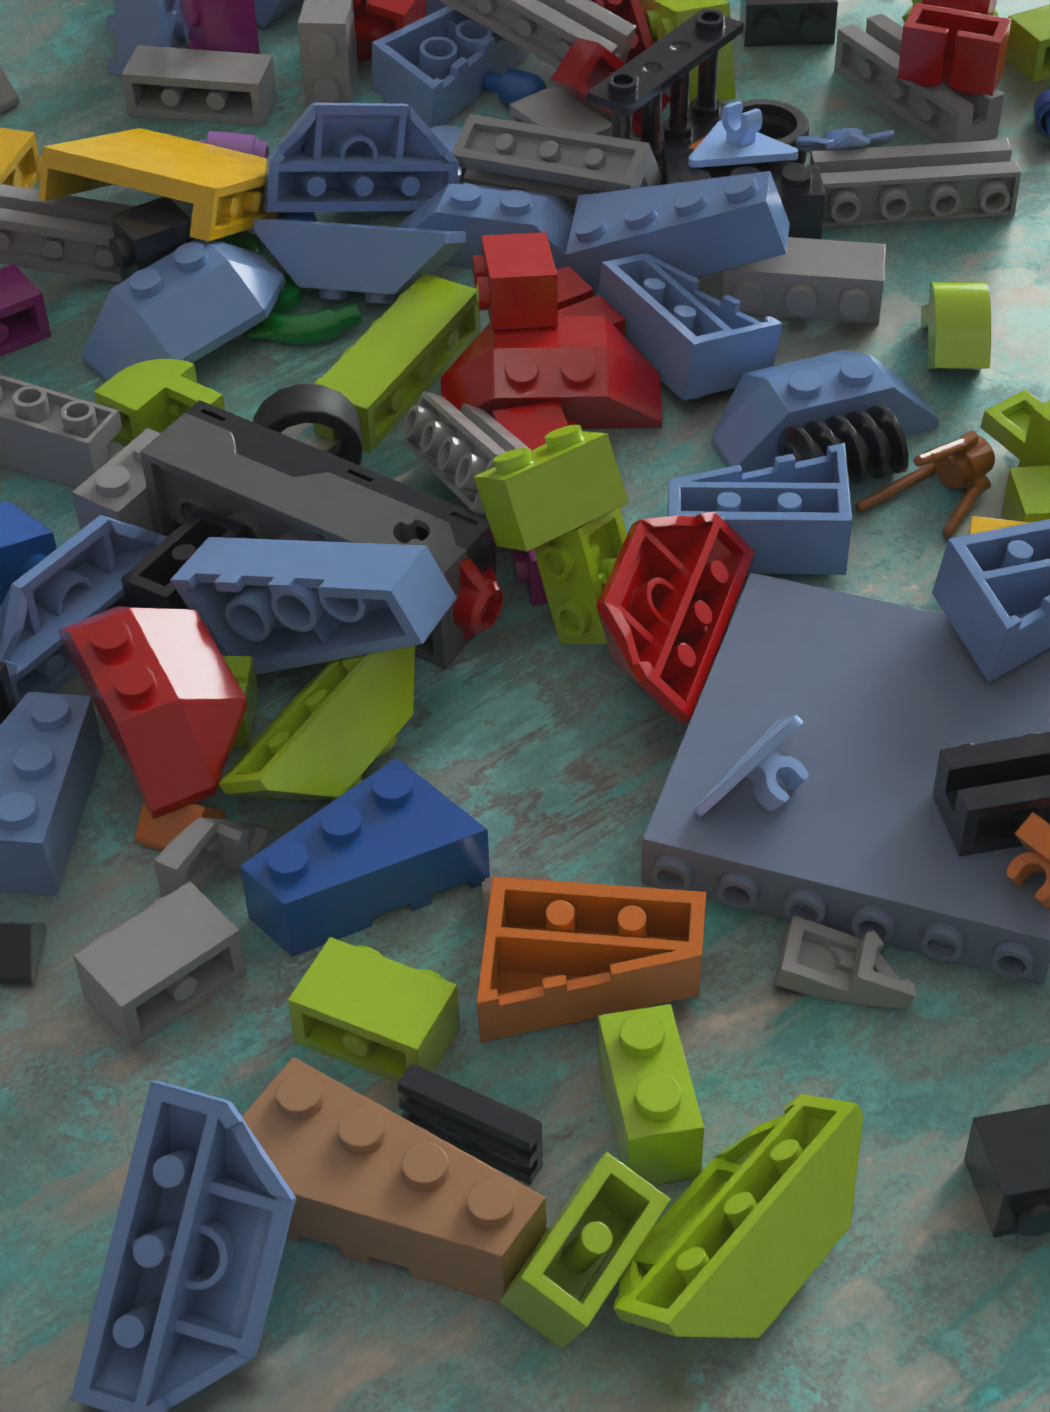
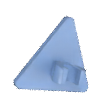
[688,101,798,168]
[693,715,809,818]

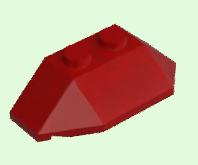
[441,315,662,429]
[596,512,755,724]
[58,607,248,820]

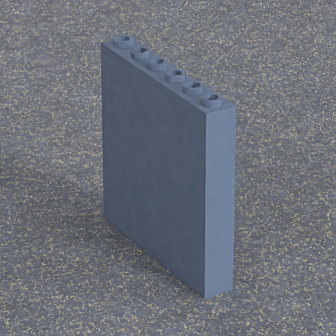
[641,572,1050,985]

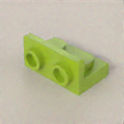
[533,508,627,644]

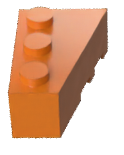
[476,876,706,1043]

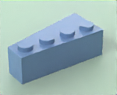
[170,537,457,675]

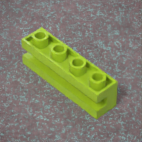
[314,273,481,453]

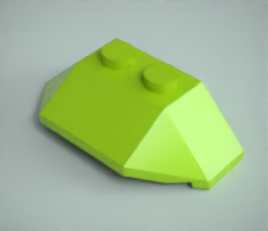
[219,645,415,801]
[613,1094,864,1338]

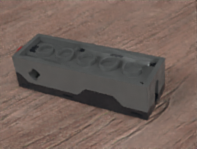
[140,400,504,669]

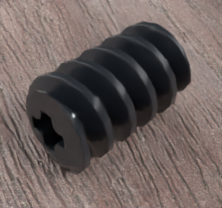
[778,405,909,484]

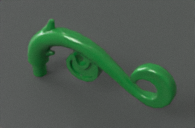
[215,230,362,346]

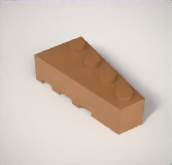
[242,1057,547,1304]

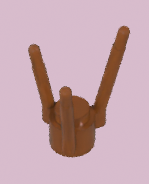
[855,430,995,537]

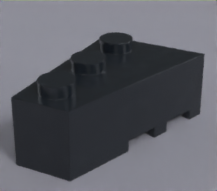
[661,145,825,239]

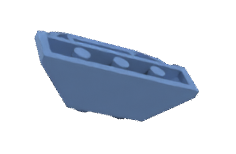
[263,103,459,212]
[400,182,574,270]
[254,219,466,303]
[81,239,286,382]
[712,350,939,473]
[0,515,168,704]
[70,1080,296,1412]

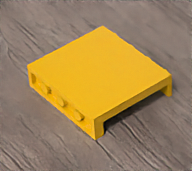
[36,128,279,242]

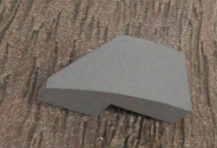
[154,817,275,897]
[773,915,916,1008]

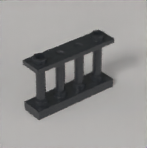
[587,8,744,175]

